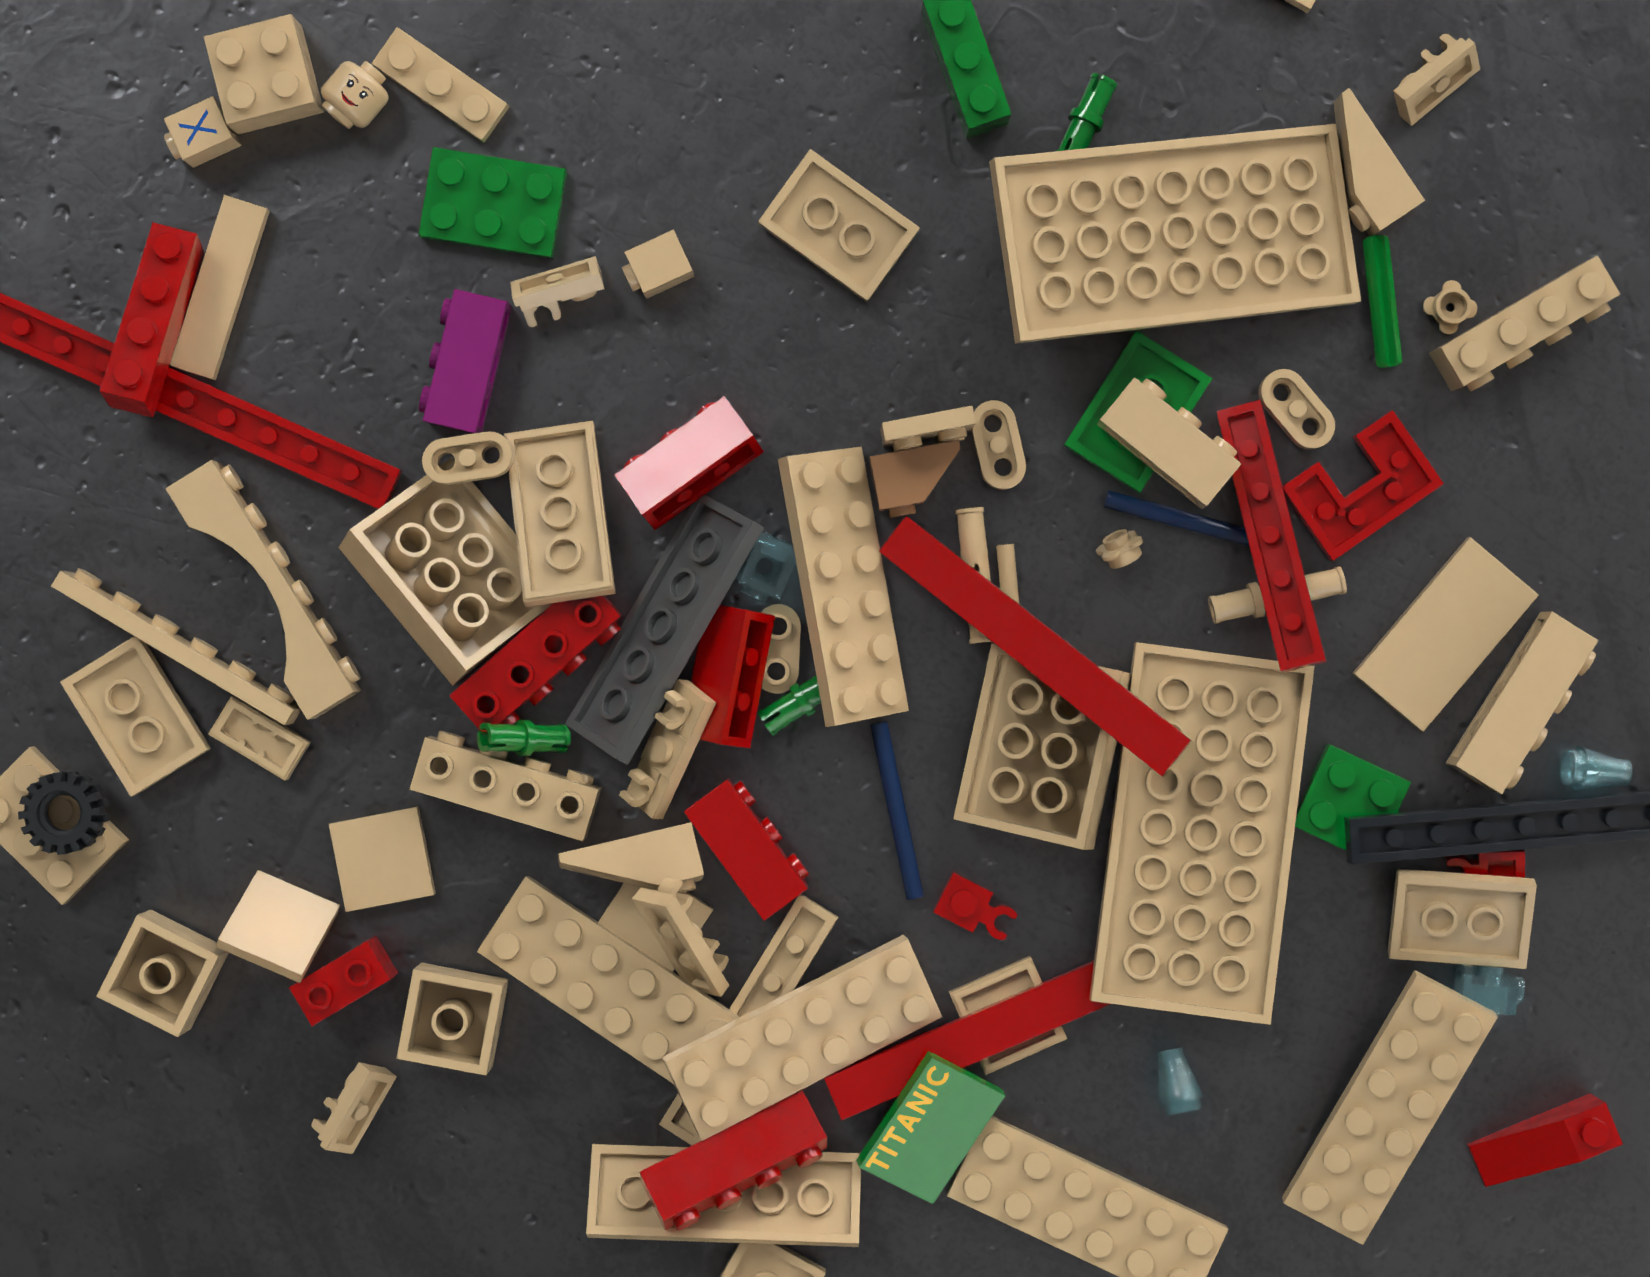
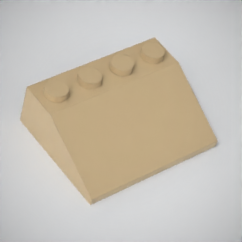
[338,457,553,686]
[953,643,1132,850]

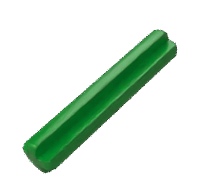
[1363,235,1402,368]

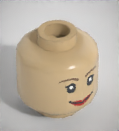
[321,60,389,130]

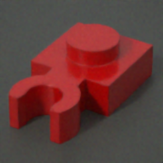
[1445,849,1525,878]
[933,871,1018,940]

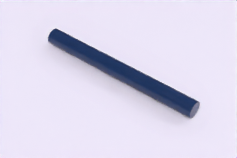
[1103,490,1250,547]
[870,721,924,900]

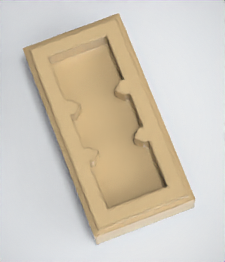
[208,696,311,781]

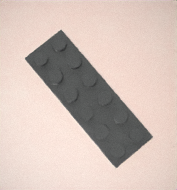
[565,495,764,765]

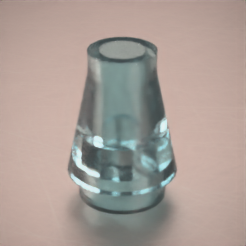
[1559,746,1632,791]
[1156,1047,1203,1116]

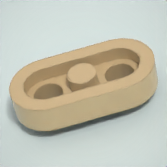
[1258,369,1335,450]
[971,400,1026,490]
[422,431,514,485]
[761,604,801,694]

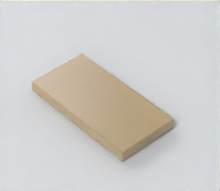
[504,421,616,607]
[1352,537,1539,732]

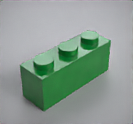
[921,0,1011,139]

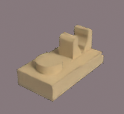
[1393,34,1480,126]
[510,256,605,327]
[311,1062,397,1154]

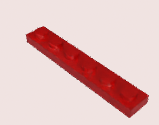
[1216,400,1327,673]

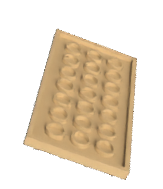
[989,124,1361,344]
[1089,642,1315,1025]

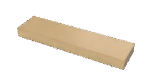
[170,195,270,381]

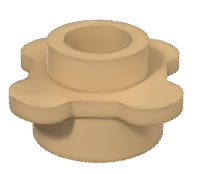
[1423,280,1477,335]
[1096,529,1143,569]

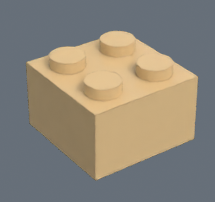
[203,14,324,135]
[96,910,229,1037]
[396,963,509,1075]

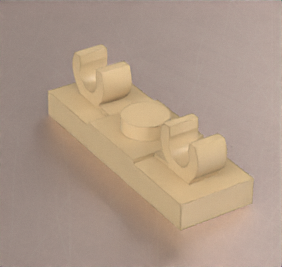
[619,679,716,819]
[632,877,729,997]

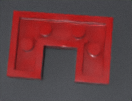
[1283,410,1444,561]

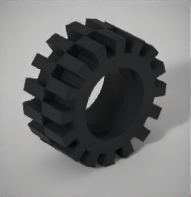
[18,771,110,855]

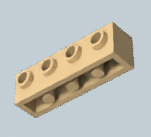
[1429,255,1620,392]
[1446,611,1599,794]
[409,731,602,841]

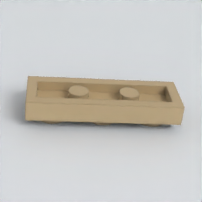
[371,27,509,143]

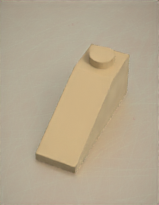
[1333,88,1425,236]
[558,822,704,893]

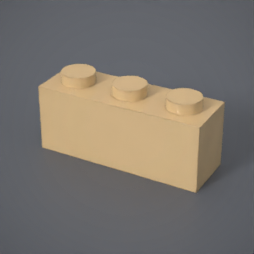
[1097,377,1241,509]

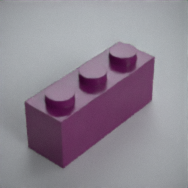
[419,289,512,434]

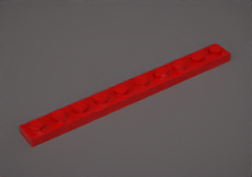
[0,293,403,509]

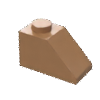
[869,440,961,518]

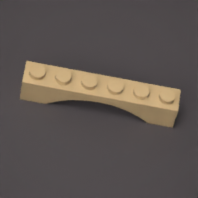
[165,460,361,720]

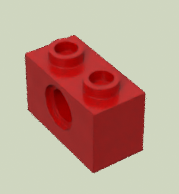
[289,935,398,1026]

